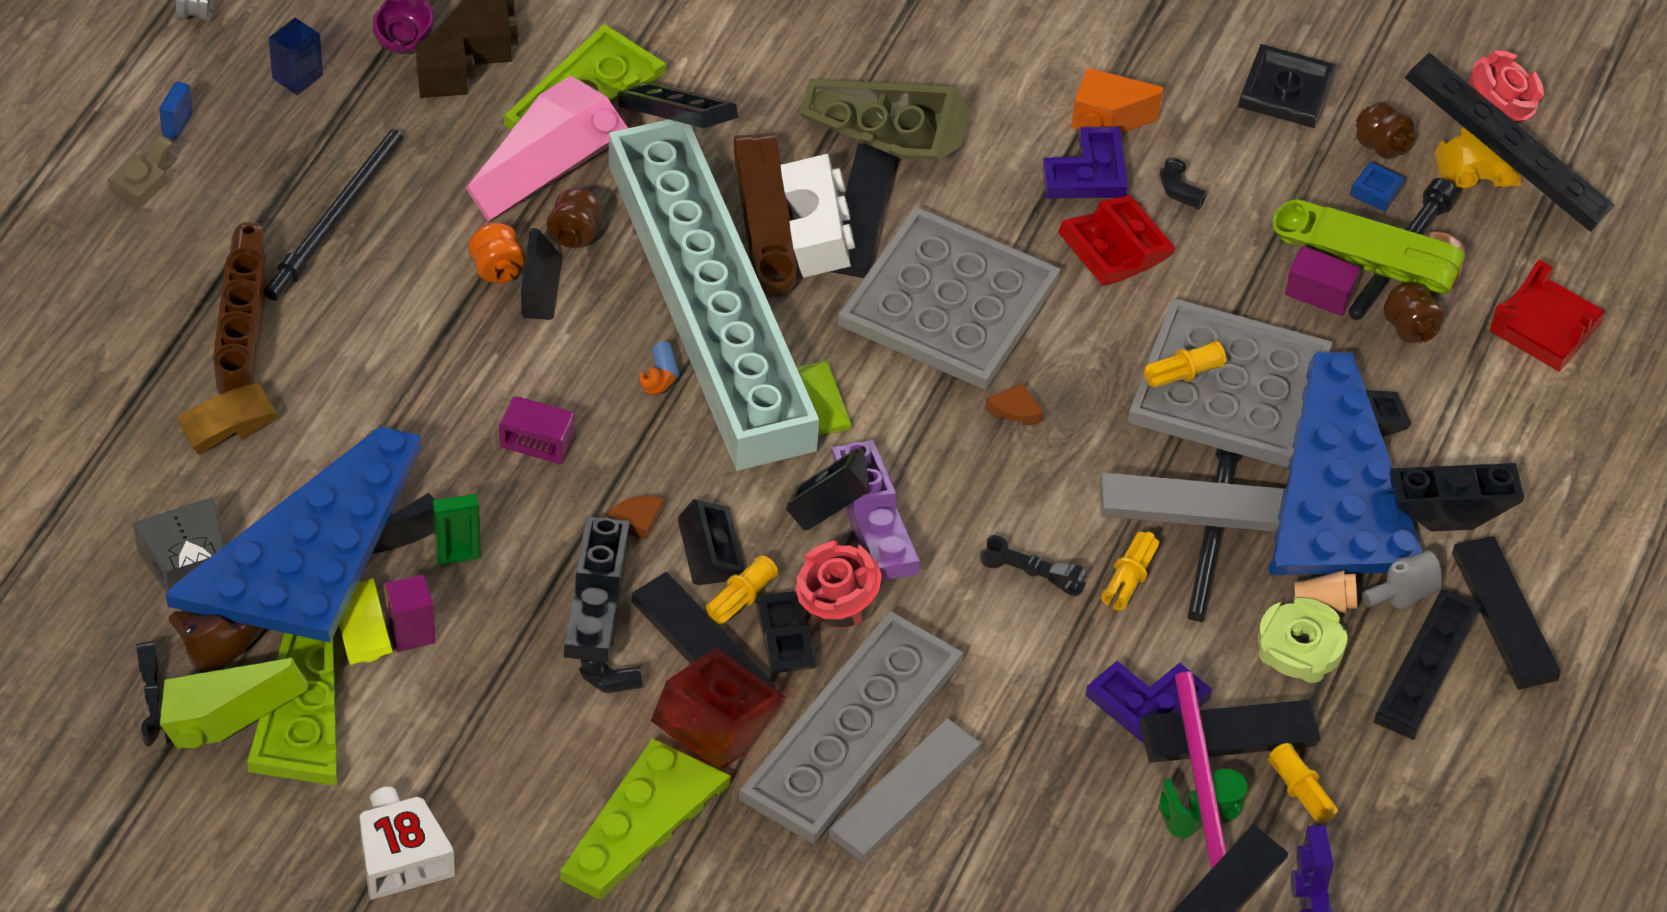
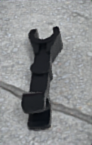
[980,535,1086,596]
[136,641,171,746]

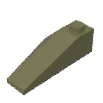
[800,79,971,161]

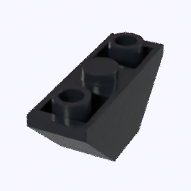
[1389,463,1524,532]

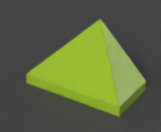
[796,361,851,436]

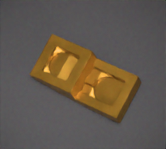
[176,383,279,455]

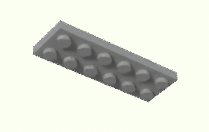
[739,611,963,845]

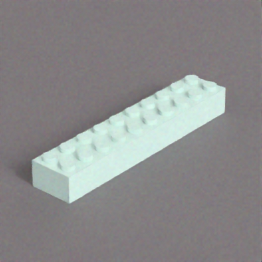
[609,119,819,471]

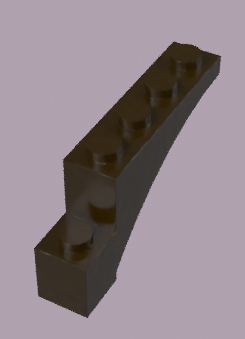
[415,0,518,98]

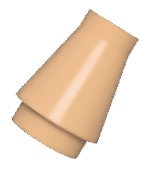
[1294,570,1357,613]

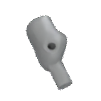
[1362,550,1442,609]

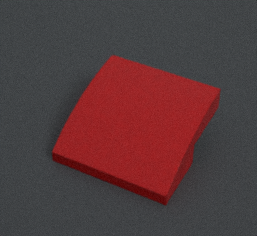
[1058,195,1176,286]

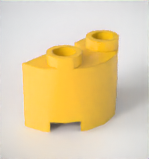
[1435,127,1521,188]

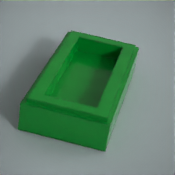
[433,493,481,565]

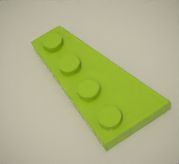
[504,24,666,130]

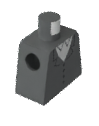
[133,497,224,593]

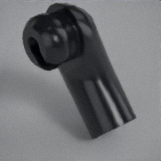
[1159,157,1207,210]
[579,659,643,693]

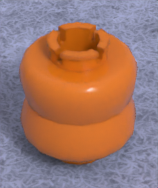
[468,223,526,283]

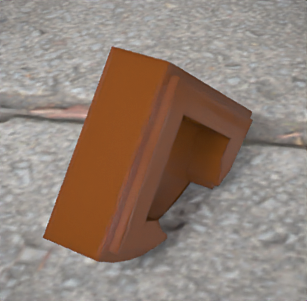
[985,384,1044,425]
[607,496,665,539]

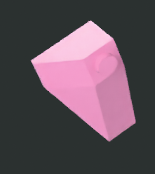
[465,76,628,222]

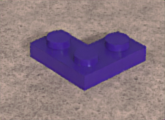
[1042,127,1128,199]
[1085,661,1212,744]
[1290,825,1334,912]

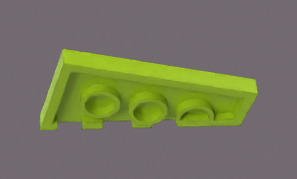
[247,633,337,786]
[560,738,731,900]

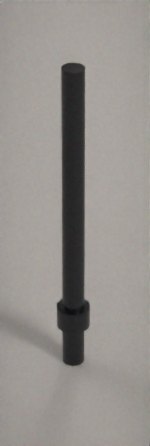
[264,129,403,301]
[1187,448,1241,622]

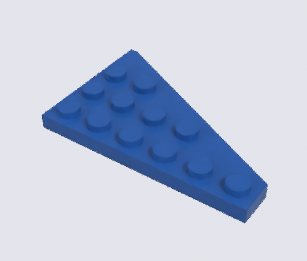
[1268,353,1423,575]
[165,427,422,643]

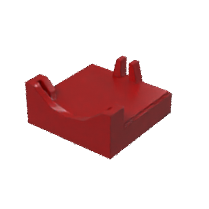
[1490,259,1606,372]

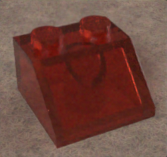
[651,648,786,771]

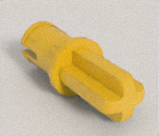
[1143,341,1226,388]
[1101,531,1159,611]
[706,555,779,624]
[1267,743,1338,825]

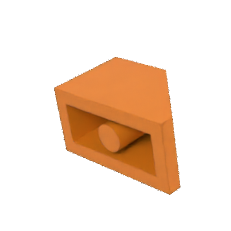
[1071,68,1164,133]

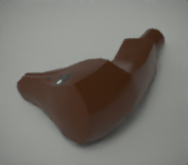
[169,610,265,672]

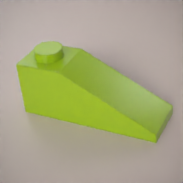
[160,658,308,749]

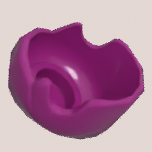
[373,0,434,54]

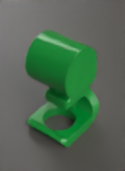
[1158,769,1248,838]

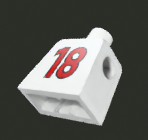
[359,787,455,900]

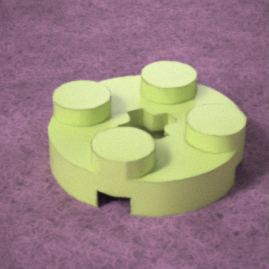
[1258,597,1347,683]

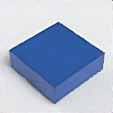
[159,81,193,140]
[1350,162,1405,212]

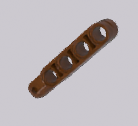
[734,133,797,297]
[213,222,266,394]

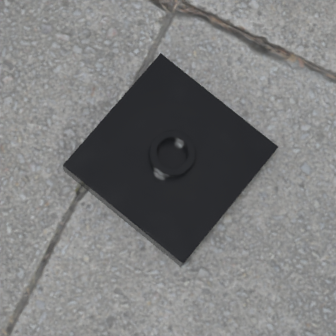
[1238,44,1336,128]

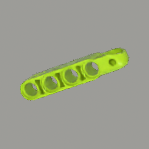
[1272,199,1465,294]

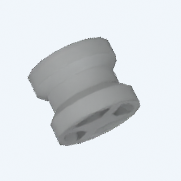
[176,0,214,21]

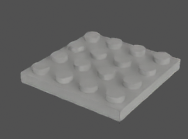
[838,206,1061,390]
[1127,298,1333,468]

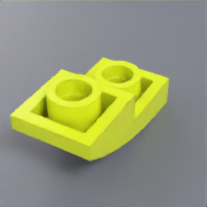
[339,578,393,665]

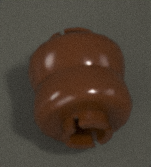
[1356,102,1415,159]
[547,188,604,248]
[1383,283,1444,343]

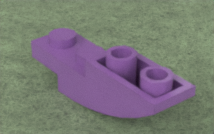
[832,440,919,581]

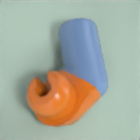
[639,341,679,395]

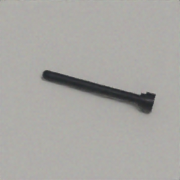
[1349,178,1459,320]

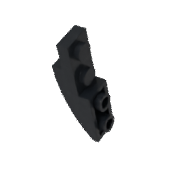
[564,517,630,662]

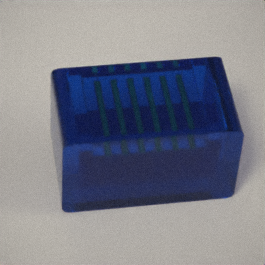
[269,17,323,95]

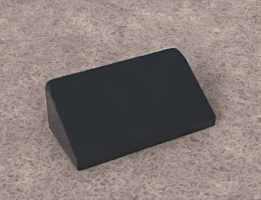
[521,228,562,320]
[786,448,869,531]
[678,499,745,585]

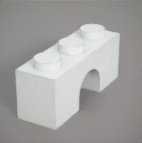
[781,154,855,278]

